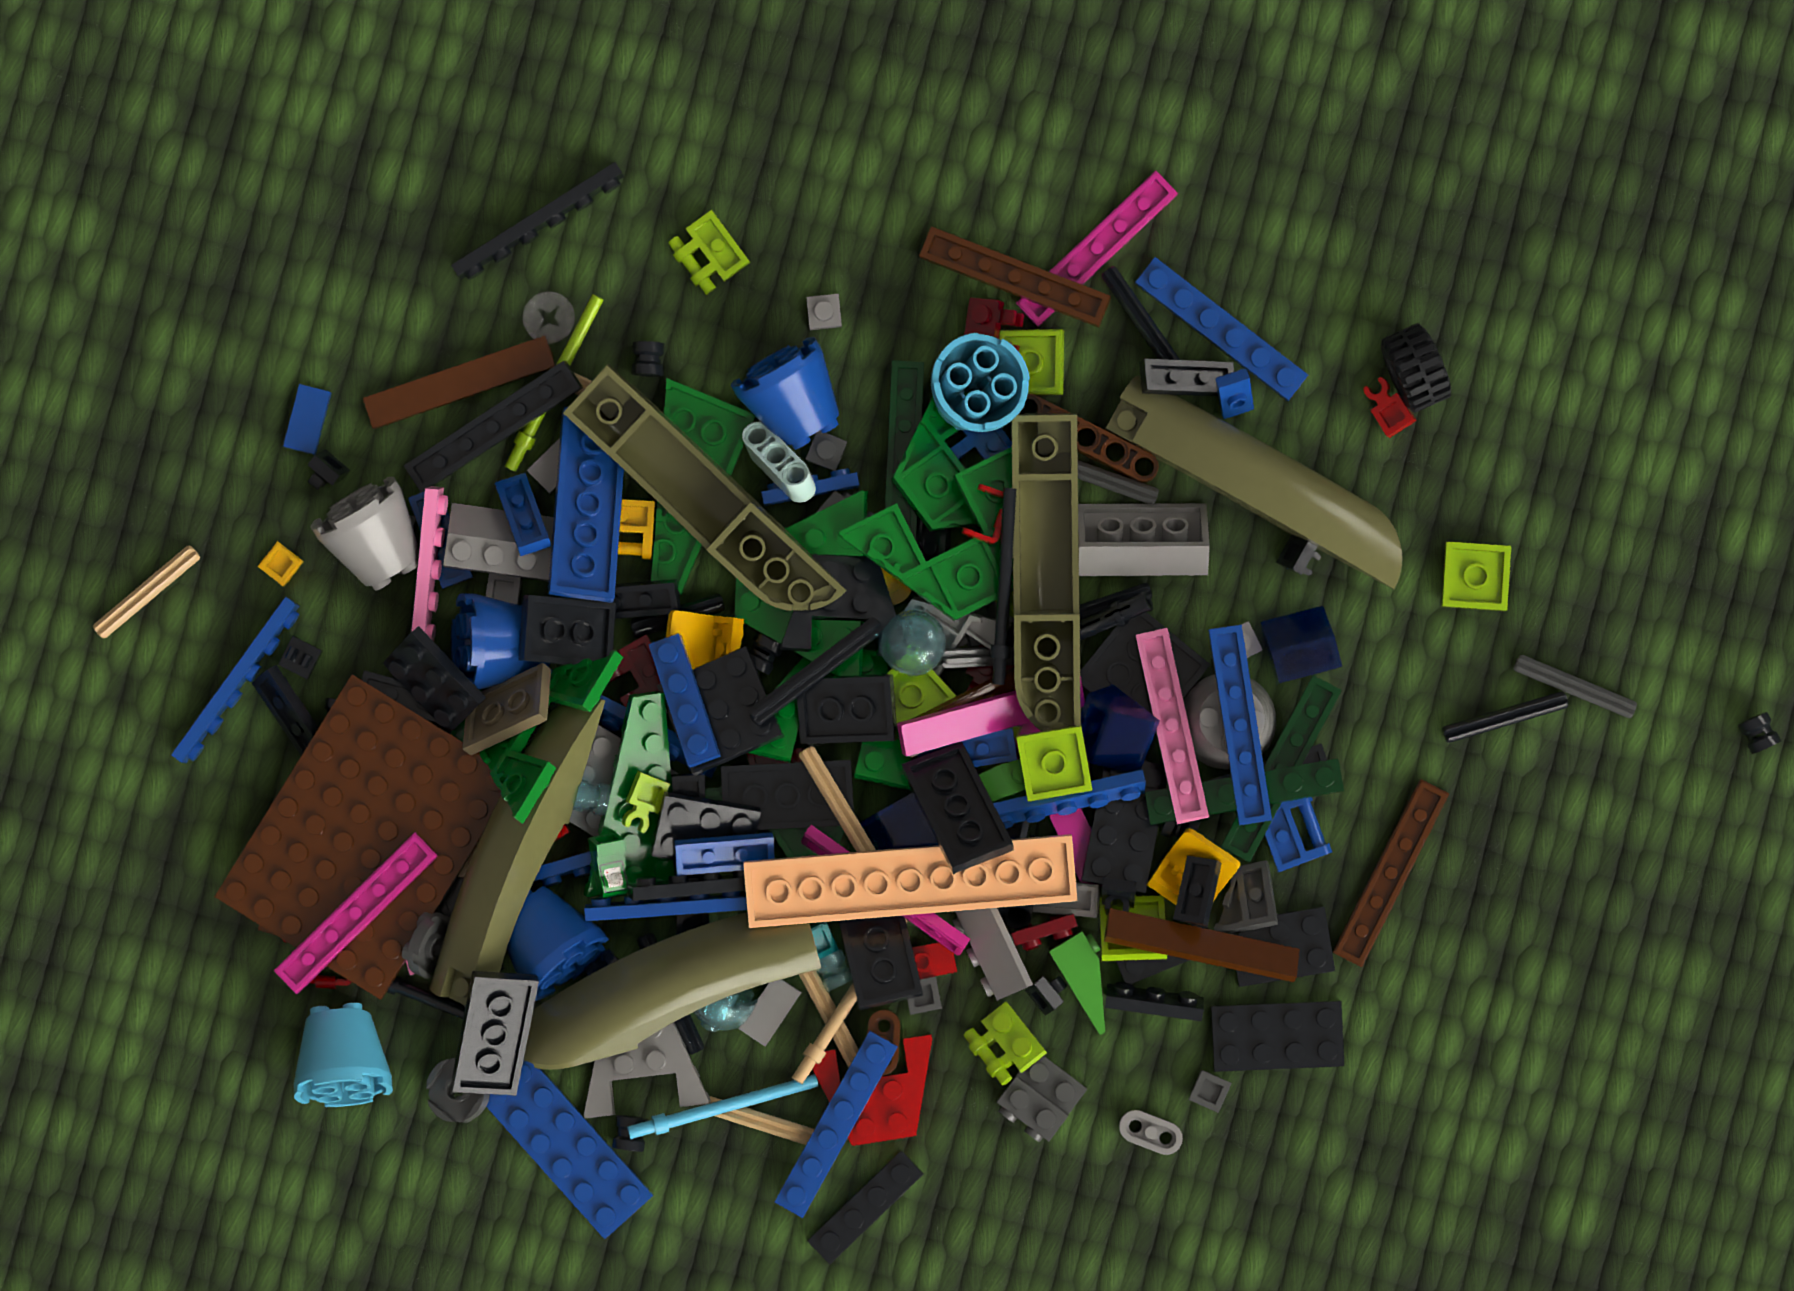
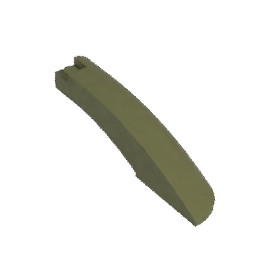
[563,364,847,611]
[1105,375,1403,590]
[1012,413,1081,732]
[429,699,605,1005]
[524,912,821,1070]

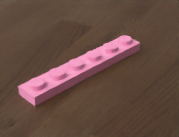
[412,486,448,642]
[1136,628,1209,824]

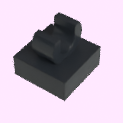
[308,449,350,490]
[1276,535,1321,575]
[278,636,323,680]
[1102,878,1136,915]
[1025,976,1068,1016]

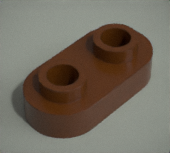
[867,1010,900,1075]

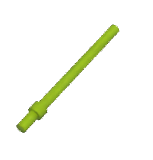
[505,294,604,472]

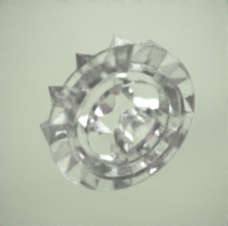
[523,292,575,343]

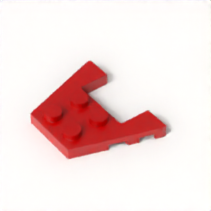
[813,1034,932,1146]

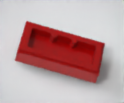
[912,942,957,979]

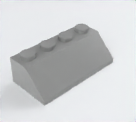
[443,503,554,582]
[1078,503,1210,576]
[952,908,1033,1000]

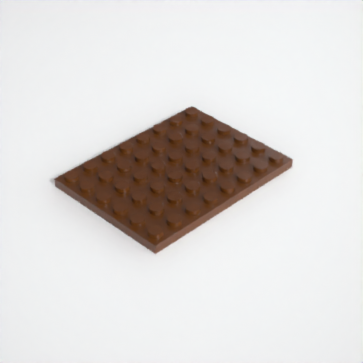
[215,674,501,1000]

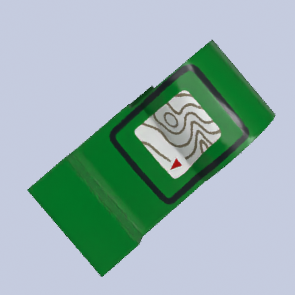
[588,832,628,899]

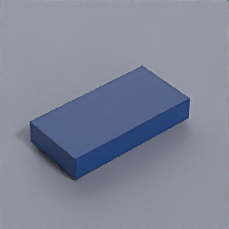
[283,384,332,455]

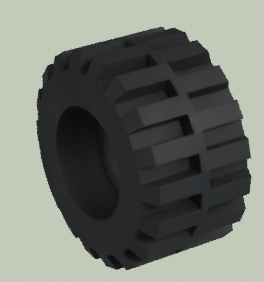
[1381,323,1451,413]

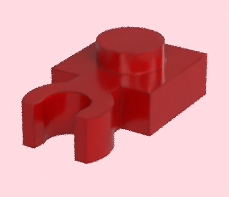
[1363,377,1417,438]

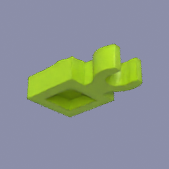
[622,771,670,833]

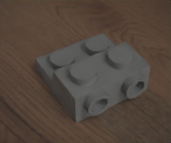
[996,1056,1087,1143]

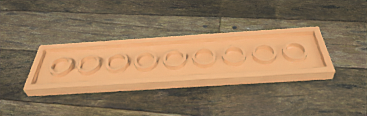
[743,834,1077,928]

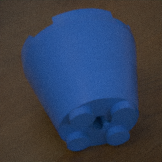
[731,337,839,450]
[451,593,550,690]
[506,886,609,1000]

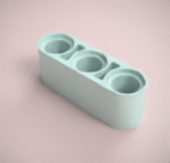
[742,422,816,503]

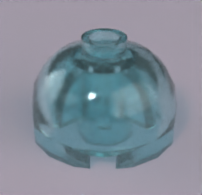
[880,609,946,676]
[694,989,758,1032]

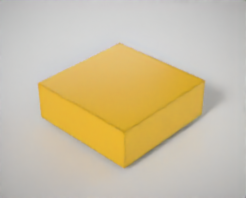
[257,541,304,587]

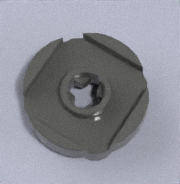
[402,912,450,978]
[426,1058,490,1123]

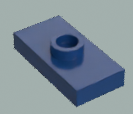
[1215,369,1254,419]

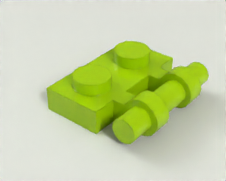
[668,210,750,295]
[964,1001,1047,1085]

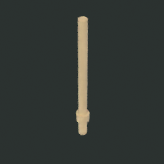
[791,919,908,1084]

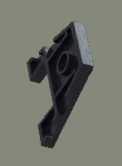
[780,554,907,658]

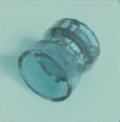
[573,779,611,816]
[816,949,852,992]

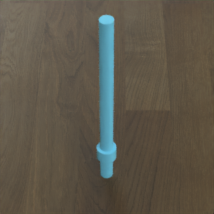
[627,1074,818,1139]

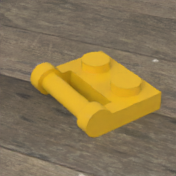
[618,499,656,560]

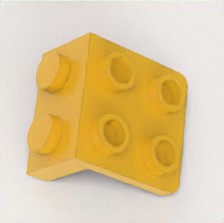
[666,610,744,669]
[1147,828,1240,905]

